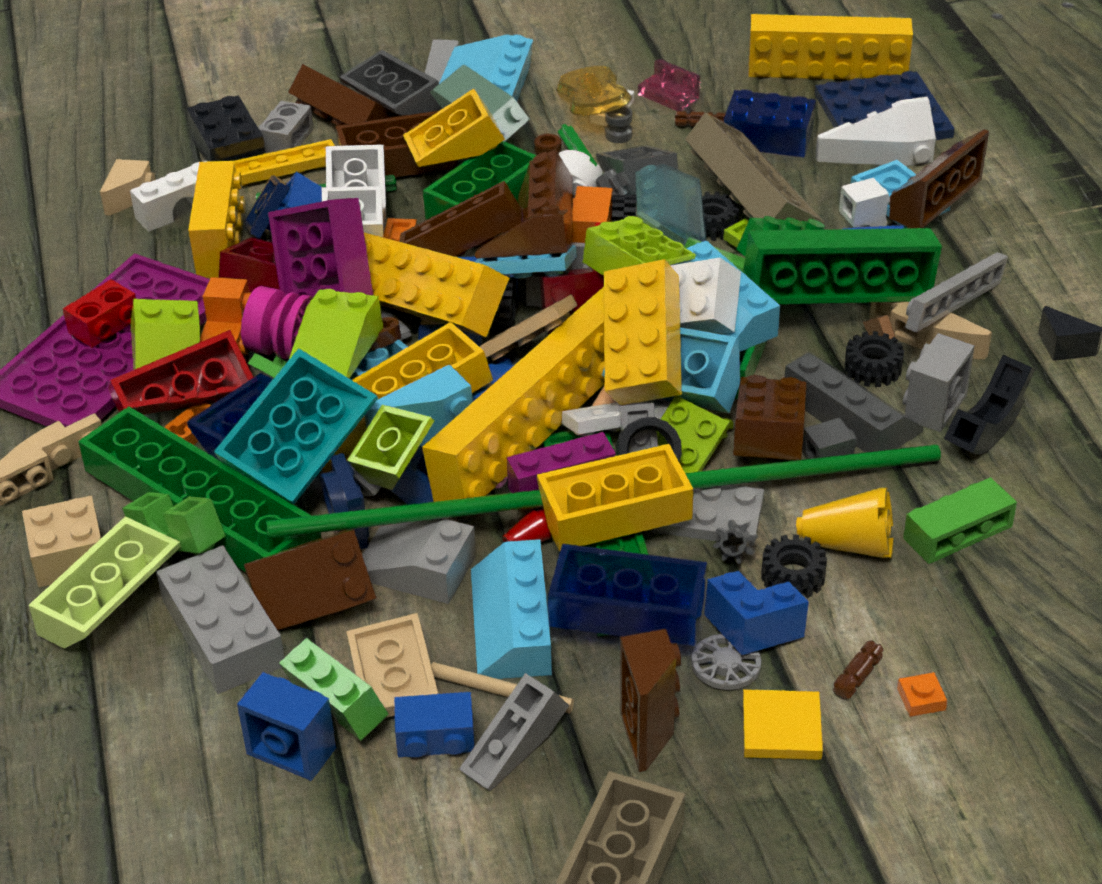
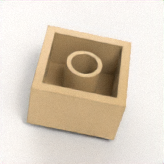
[22,495,102,588]

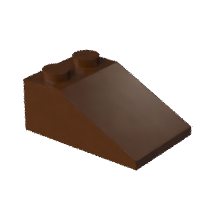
[243,529,376,630]

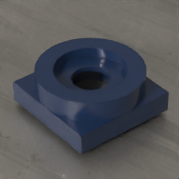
[320,453,370,550]

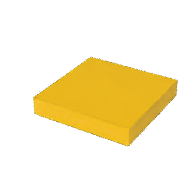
[743,689,823,760]

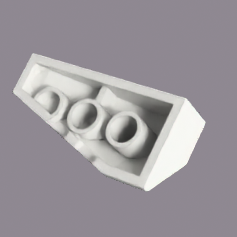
[815,97,936,166]

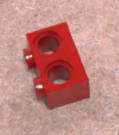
[63,279,136,348]

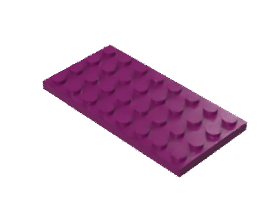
[0,253,210,427]

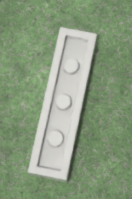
[562,398,671,436]

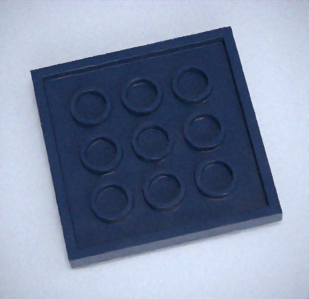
[814,71,955,140]

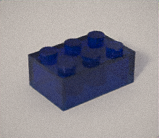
[724,90,816,158]

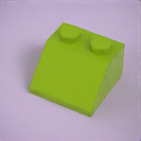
[347,405,434,490]

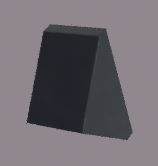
[1038,306,1102,361]

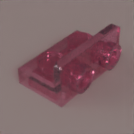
[638,59,700,111]

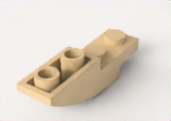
[870,302,992,359]
[0,413,102,506]

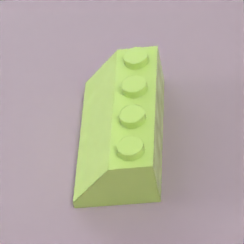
[29,517,181,649]

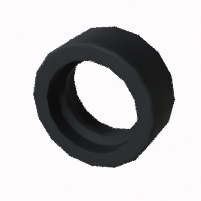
[616,417,682,461]

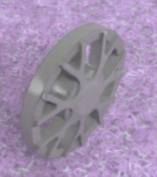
[691,634,761,690]

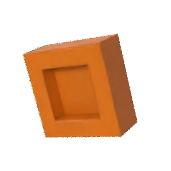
[897,672,947,717]

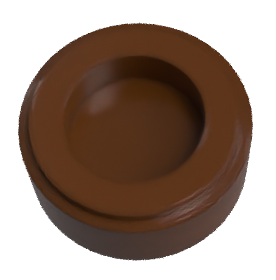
[534,133,562,155]

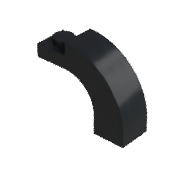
[944,354,1036,454]

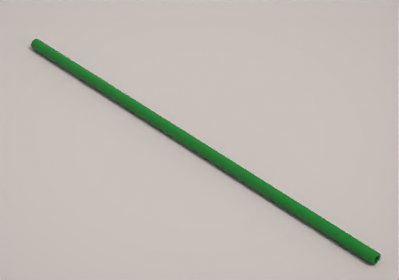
[266,444,941,539]

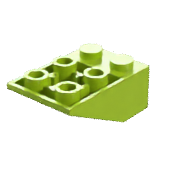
[582,216,696,275]

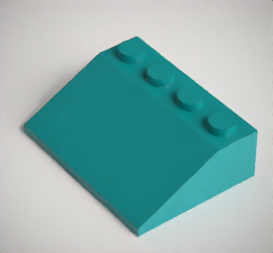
[214,348,378,505]

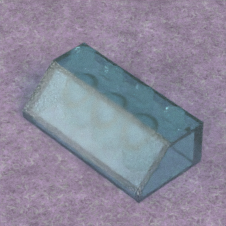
[635,164,706,246]

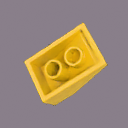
[403,88,505,167]

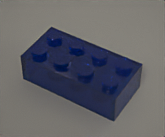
[548,544,707,646]

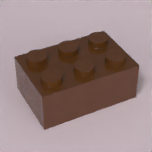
[733,375,806,460]

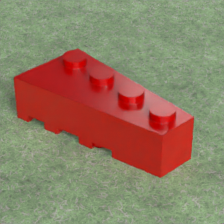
[108,330,258,415]

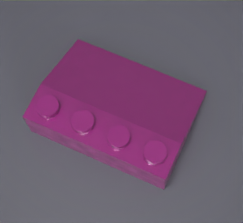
[268,197,373,297]

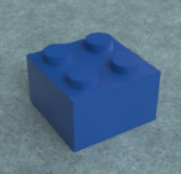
[237,672,336,781]

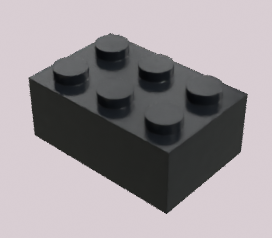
[186,95,266,162]

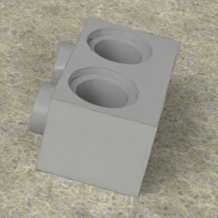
[258,101,313,153]

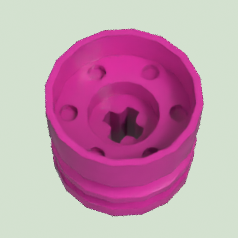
[241,286,313,359]

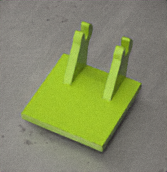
[656,396,734,473]

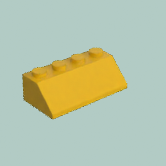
[537,444,693,551]

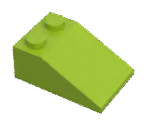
[288,289,383,378]
[131,299,200,370]

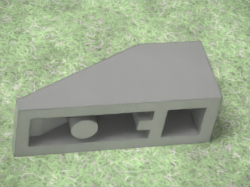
[459,673,569,791]

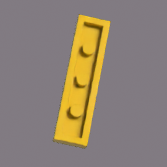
[234,139,335,186]

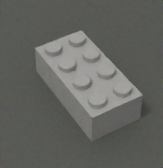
[156,545,284,694]

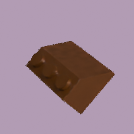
[620,629,681,772]

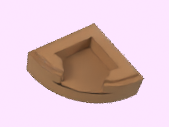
[863,315,896,339]

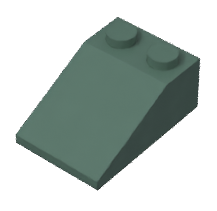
[430,64,530,141]

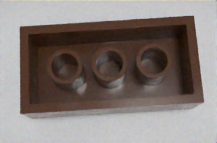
[336,110,458,177]

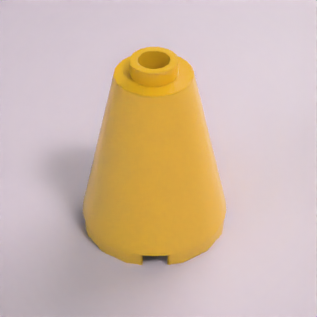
[796,488,894,558]

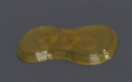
[556,65,632,116]

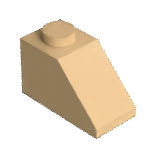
[100,159,156,215]

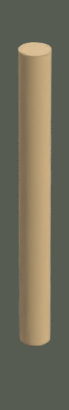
[431,662,574,714]

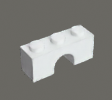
[130,161,208,232]
[839,178,890,228]

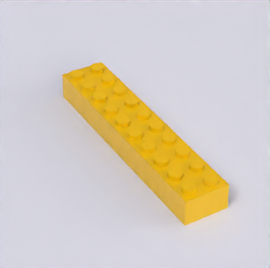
[422,287,605,502]

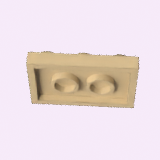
[479,294,577,361]
[346,613,438,718]

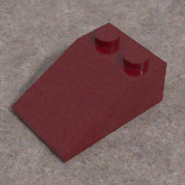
[539,268,604,337]

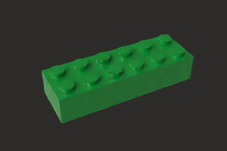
[743,228,942,304]

